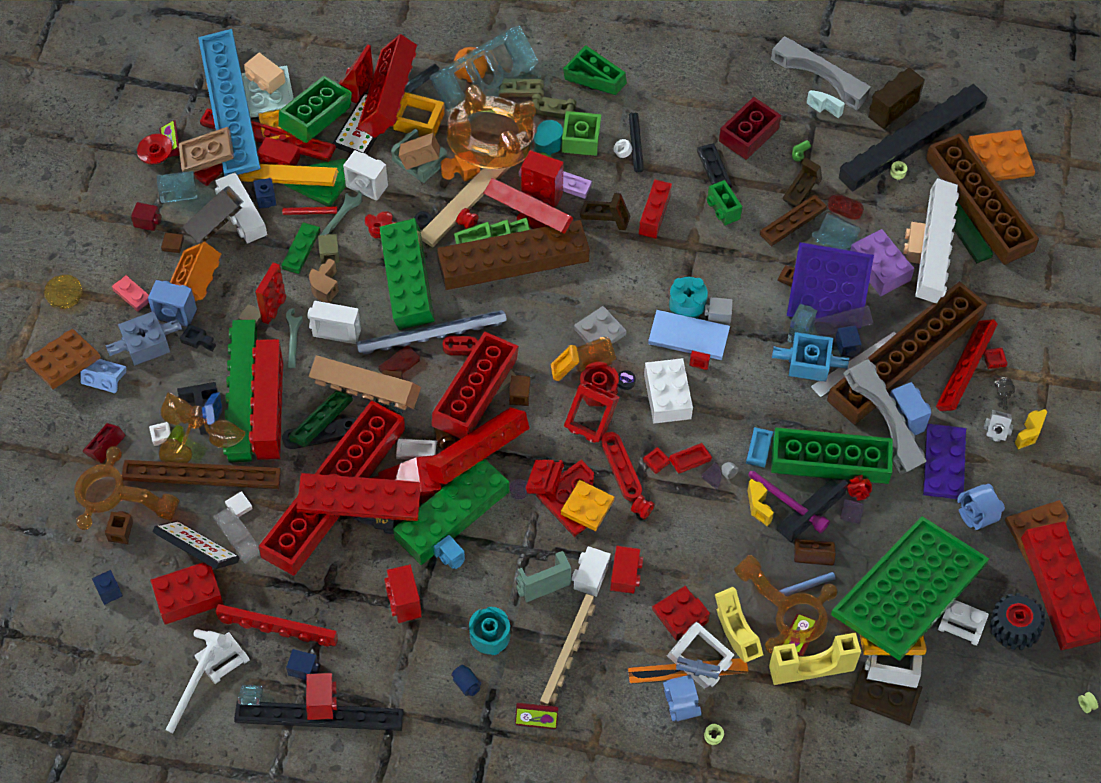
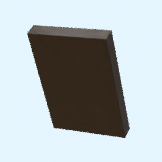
[850,665,923,726]

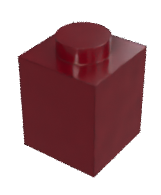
[131,202,162,231]

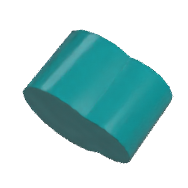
[534,120,563,156]

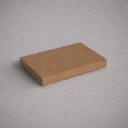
[179,127,234,175]

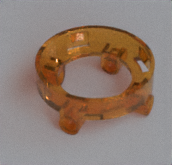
[446,84,536,169]

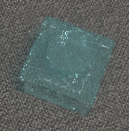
[238,685,263,705]

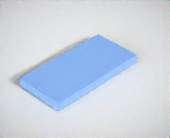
[648,310,730,360]

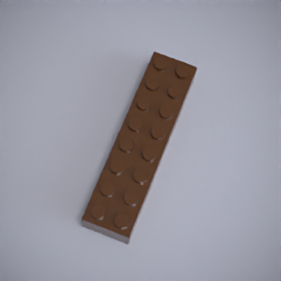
[926,133,1039,265]
[437,220,590,290]

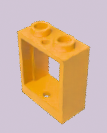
[393,92,445,137]

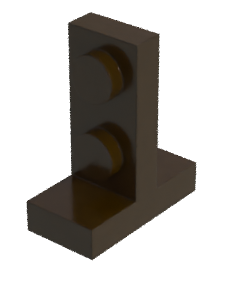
[783,158,822,207]
[580,193,631,231]

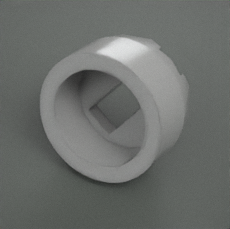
[721,462,739,479]

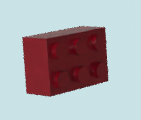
[719,97,782,160]

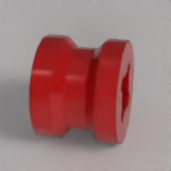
[456,208,479,229]
[631,495,655,520]

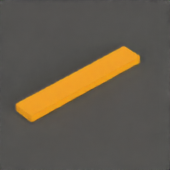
[237,164,338,186]

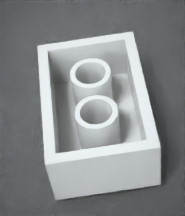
[644,358,693,424]

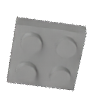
[574,306,627,354]

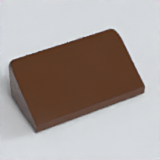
[794,539,836,566]

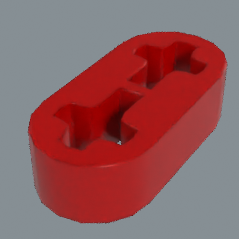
[442,336,478,356]

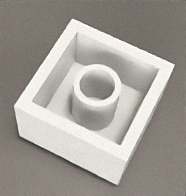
[343,150,388,201]

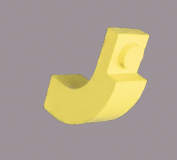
[715,587,763,663]

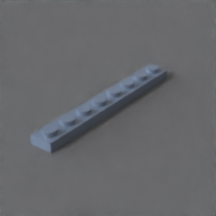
[356,310,507,354]

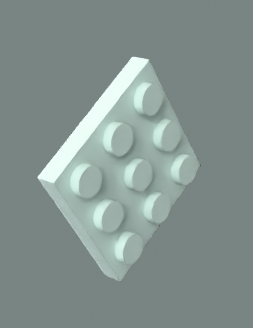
[242,66,294,118]

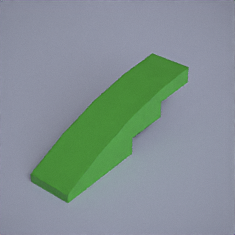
[454,217,531,244]

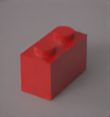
[257,137,300,166]
[610,546,643,594]
[306,673,337,720]

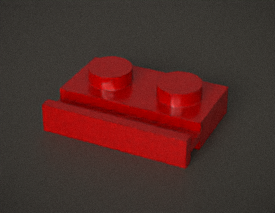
[526,460,564,494]

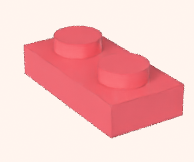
[112,275,149,312]

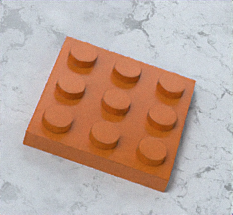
[968,130,1035,181]

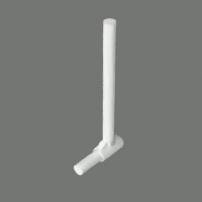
[166,629,226,734]

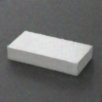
[396,439,437,460]

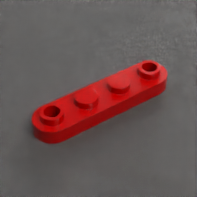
[601,432,642,502]

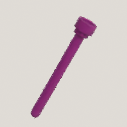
[748,471,830,534]

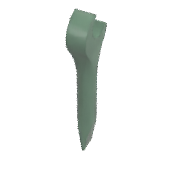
[320,190,362,236]
[286,308,303,368]

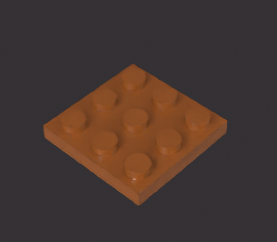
[25,329,101,390]

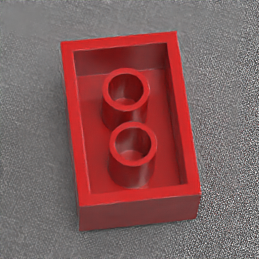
[521,150,564,209]
[150,562,224,625]

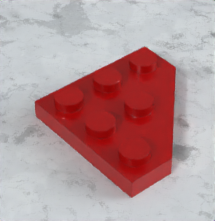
[536,459,594,537]

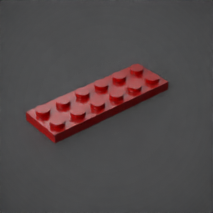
[297,473,421,521]

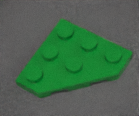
[284,158,347,207]

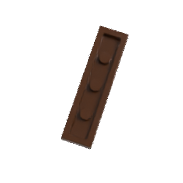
[760,195,827,247]

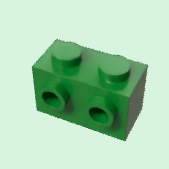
[706,180,743,226]

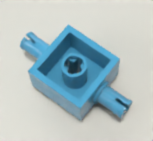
[772,332,849,382]

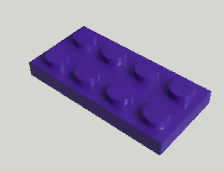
[923,424,966,499]

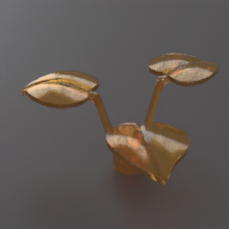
[159,392,245,463]

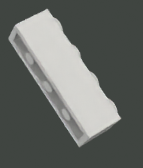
[215,172,267,243]

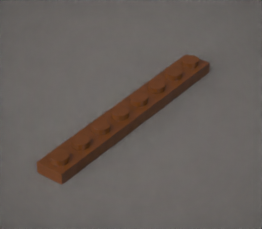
[121,460,281,489]

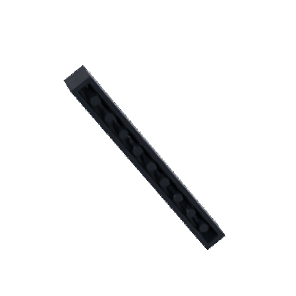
[838,84,988,192]

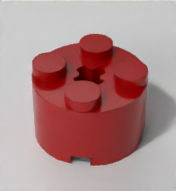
[580,362,619,406]

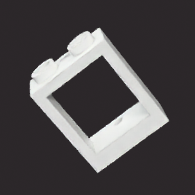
[308,301,361,344]
[667,622,734,689]
[864,655,922,688]

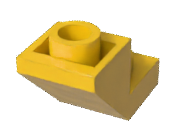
[1015,409,1047,449]
[747,479,774,526]

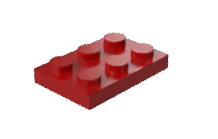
[255,262,287,325]

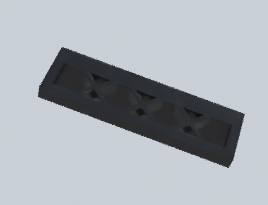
[777,478,848,542]

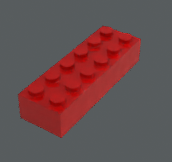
[358,34,417,138]
[432,331,519,439]
[249,339,283,460]
[1021,521,1101,650]

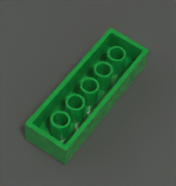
[380,218,435,330]
[771,428,893,484]
[393,459,509,565]

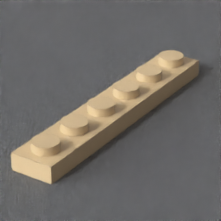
[540,594,596,706]

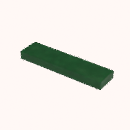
[953,201,993,264]
[289,391,353,447]

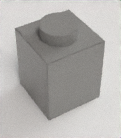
[705,297,732,325]

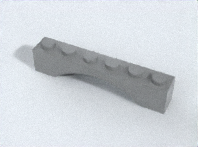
[771,36,871,111]
[843,359,926,475]

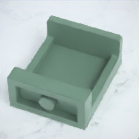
[391,129,448,183]
[516,551,571,603]

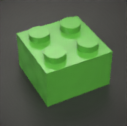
[562,111,601,156]

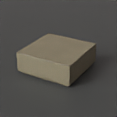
[238,304,261,325]

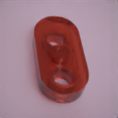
[828,194,864,219]

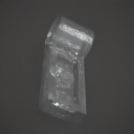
[213,506,260,564]

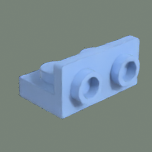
[81,359,126,393]

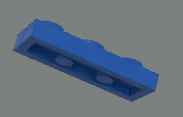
[202,392,223,424]

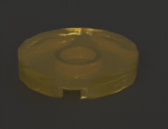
[44,275,83,309]

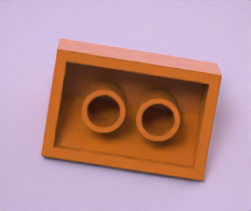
[170,241,221,301]

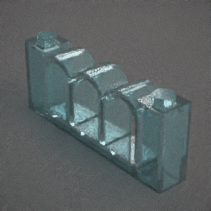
[429,25,539,115]

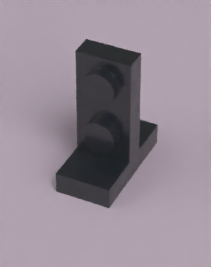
[177,382,218,435]

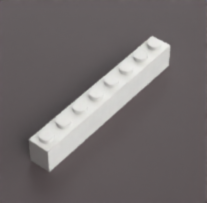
[915,178,959,303]

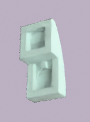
[807,90,845,118]

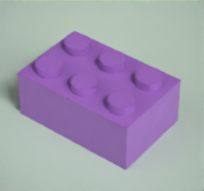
[850,229,914,296]

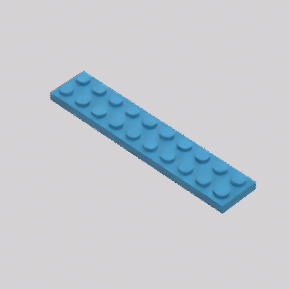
[198,29,261,176]

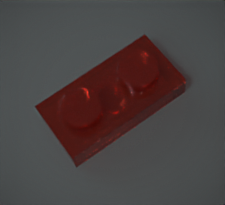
[378,345,420,374]

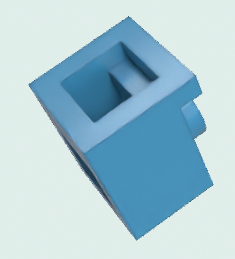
[433,535,465,569]

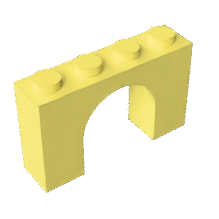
[769,633,861,685]

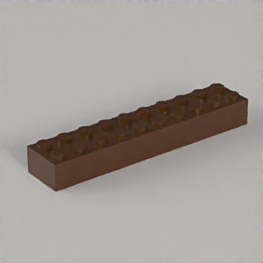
[827,281,988,425]

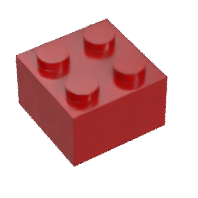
[384,564,422,623]

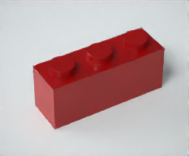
[639,179,672,239]

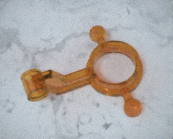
[74,446,180,530]
[734,555,838,654]

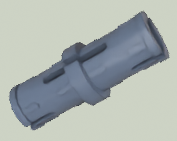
[676,656,720,679]

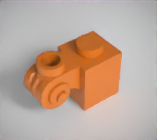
[440,149,480,182]

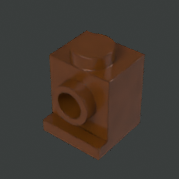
[105,511,133,544]

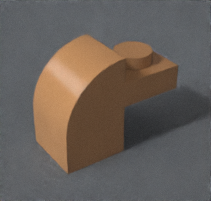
[309,259,339,303]

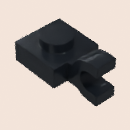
[179,324,216,352]

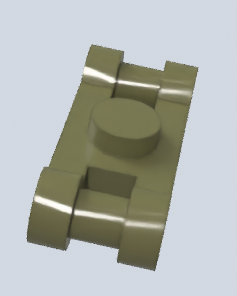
[499,79,544,99]
[529,94,577,118]

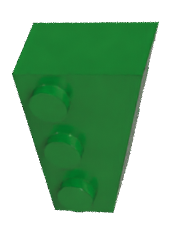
[563,45,627,95]

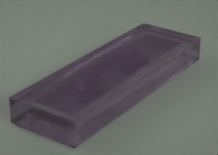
[814,306,873,336]

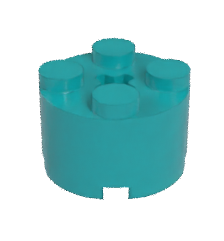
[669,277,708,318]
[469,607,511,655]

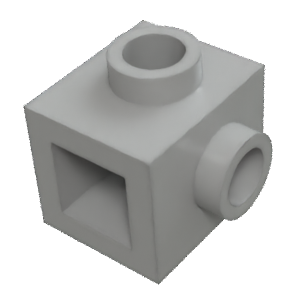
[983,410,1013,442]

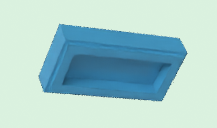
[746,427,773,468]

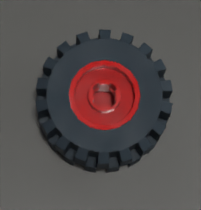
[990,593,1046,650]

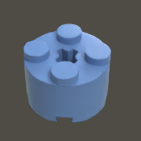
[958,484,1005,530]
[663,674,702,721]

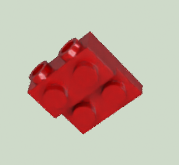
[652,586,710,640]

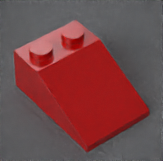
[339,44,374,104]
[378,455,441,503]

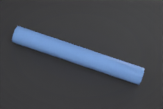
[777,572,835,599]

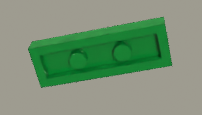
[281,222,321,274]

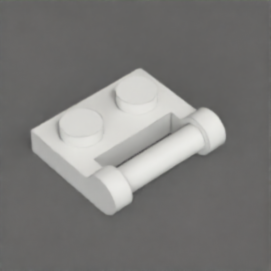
[938,600,989,646]
[194,632,250,684]

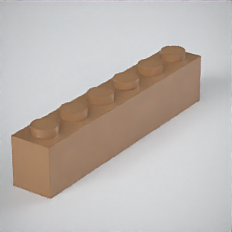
[309,355,421,410]

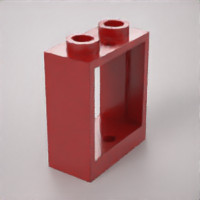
[564,381,620,442]

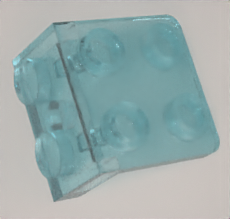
[812,213,861,250]

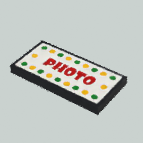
[332,92,379,154]
[153,521,240,569]

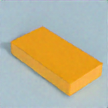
[551,345,579,381]

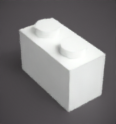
[572,546,611,597]

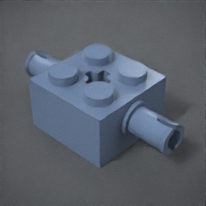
[105,311,182,366]

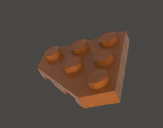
[1005,500,1069,571]

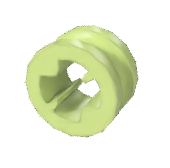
[890,161,907,179]
[1078,692,1098,713]
[704,724,724,745]

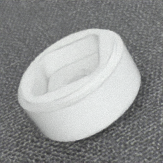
[614,139,632,158]

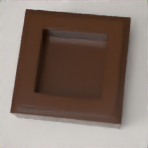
[161,233,184,253]

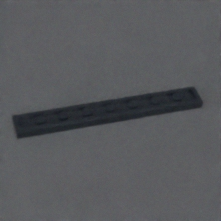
[234,701,404,731]

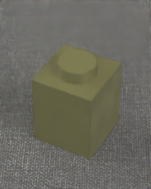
[318,234,340,264]

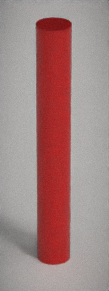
[282,207,338,215]

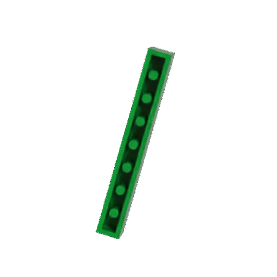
[223,319,258,462]

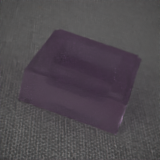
[840,499,864,524]

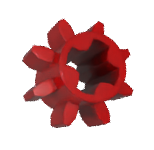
[848,475,872,501]

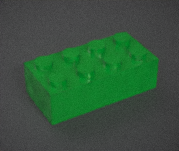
[278,76,352,143]

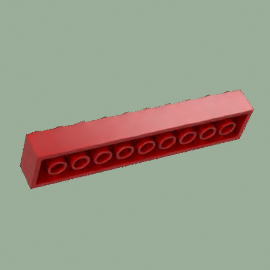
[259,400,405,576]

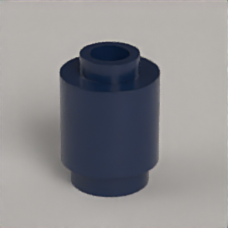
[451,665,481,696]

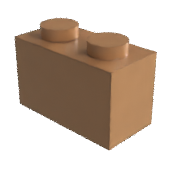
[399,133,440,170]

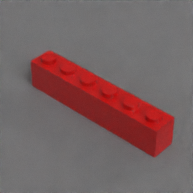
[425,407,530,484]

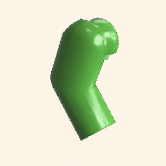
[792,140,811,162]

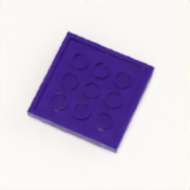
[786,242,874,329]

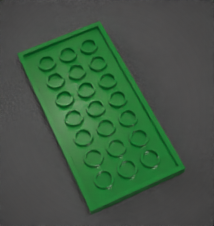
[831,516,989,661]

